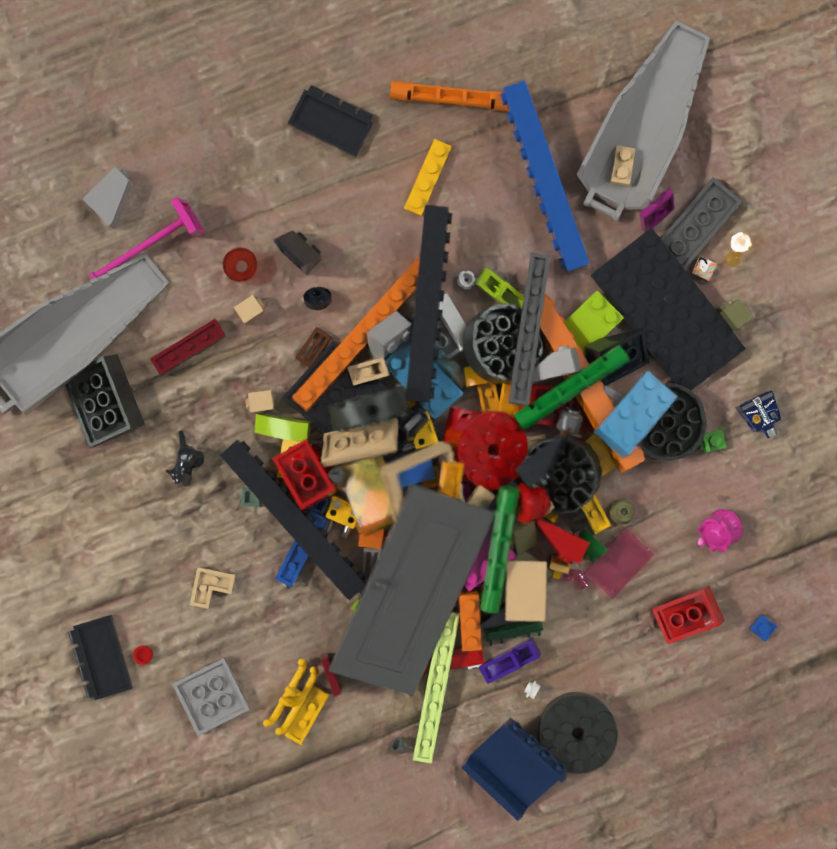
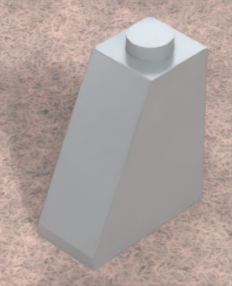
[83,167,132,229]

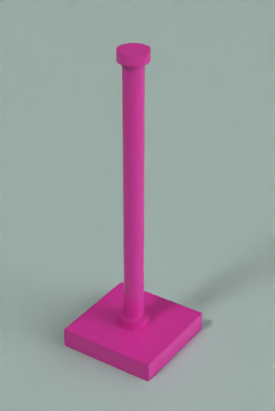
[89,197,206,279]

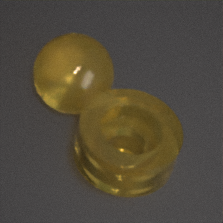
[725,233,752,267]

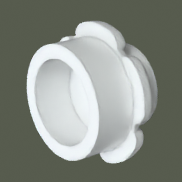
[457,271,476,290]
[524,681,541,699]

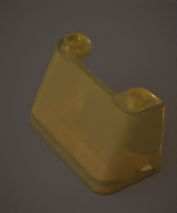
[334,454,394,537]

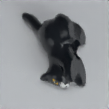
[166,430,204,487]

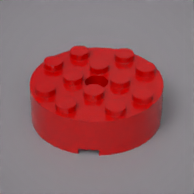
[449,410,528,490]

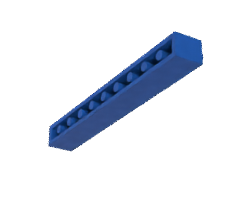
[500,80,590,272]

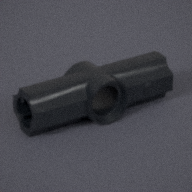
[381,408,430,461]

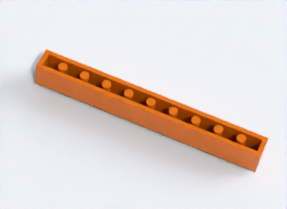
[292,256,420,412]
[540,294,645,474]

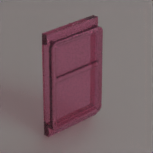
[584,528,654,599]

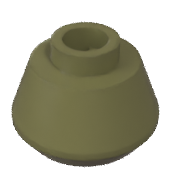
[609,498,636,524]

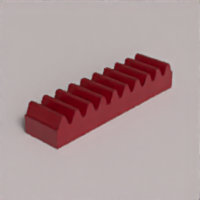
[150,319,227,376]

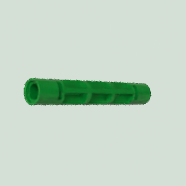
[514,345,630,430]
[480,486,520,613]

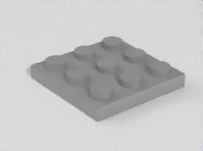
[172,657,250,736]

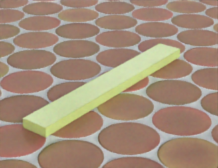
[413,611,460,764]

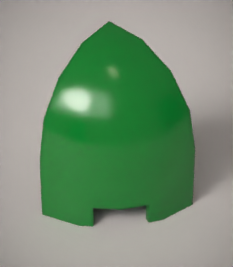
[579,528,608,563]

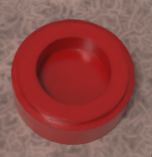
[133,645,153,665]

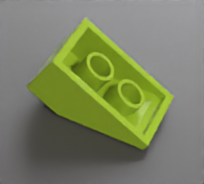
[565,291,624,355]

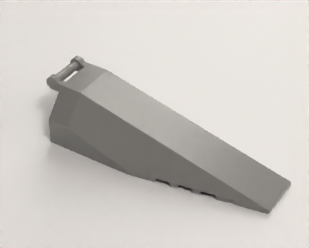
[577,20,710,222]
[0,253,169,416]

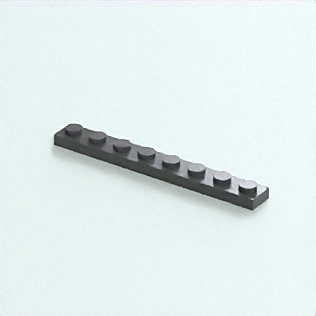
[508,252,550,407]

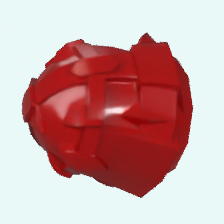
[517,483,551,524]

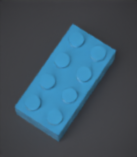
[385,338,463,420]
[594,371,678,458]

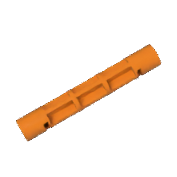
[390,80,508,112]

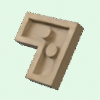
[190,567,236,609]

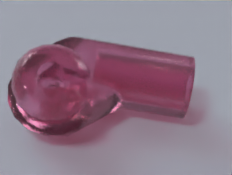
[563,568,590,590]

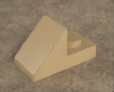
[347,358,390,385]

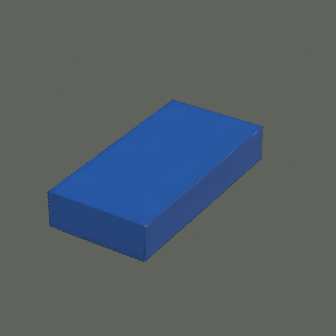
[397,459,436,488]

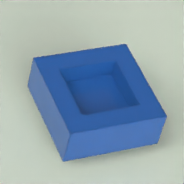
[749,614,777,642]

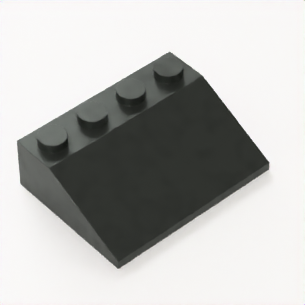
[65,354,145,448]

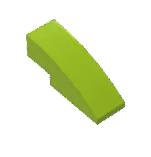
[474,268,524,310]
[255,413,311,442]

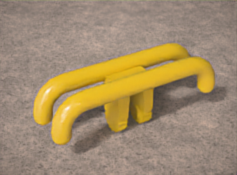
[263,658,319,735]

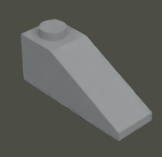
[532,345,581,382]

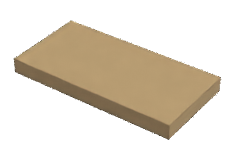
[321,417,398,467]

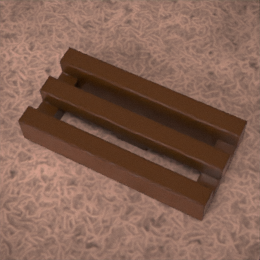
[295,327,332,368]

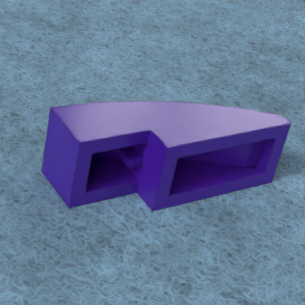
[479,637,541,684]

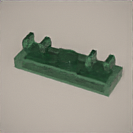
[484,621,543,646]

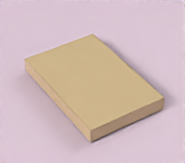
[506,561,546,621]

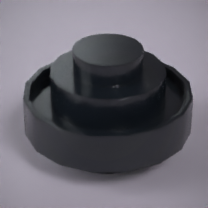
[303,287,332,310]

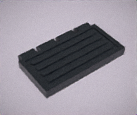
[288,85,373,158]
[68,614,133,700]

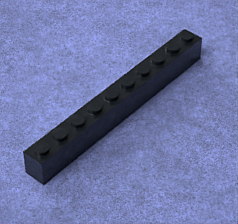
[406,205,453,403]
[220,440,367,601]

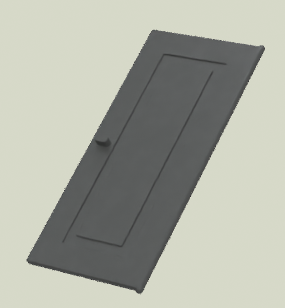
[329,483,496,696]

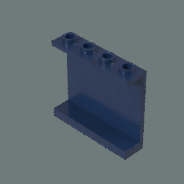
[461,717,568,821]

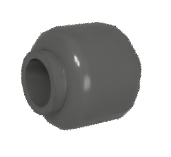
[556,407,584,435]

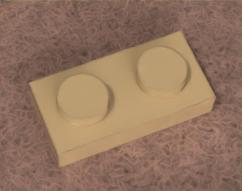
[610,145,636,187]

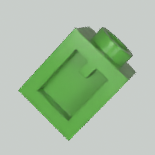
[698,429,727,453]

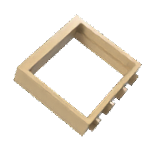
[379,441,466,522]

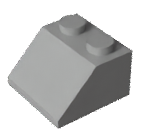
[367,311,412,358]

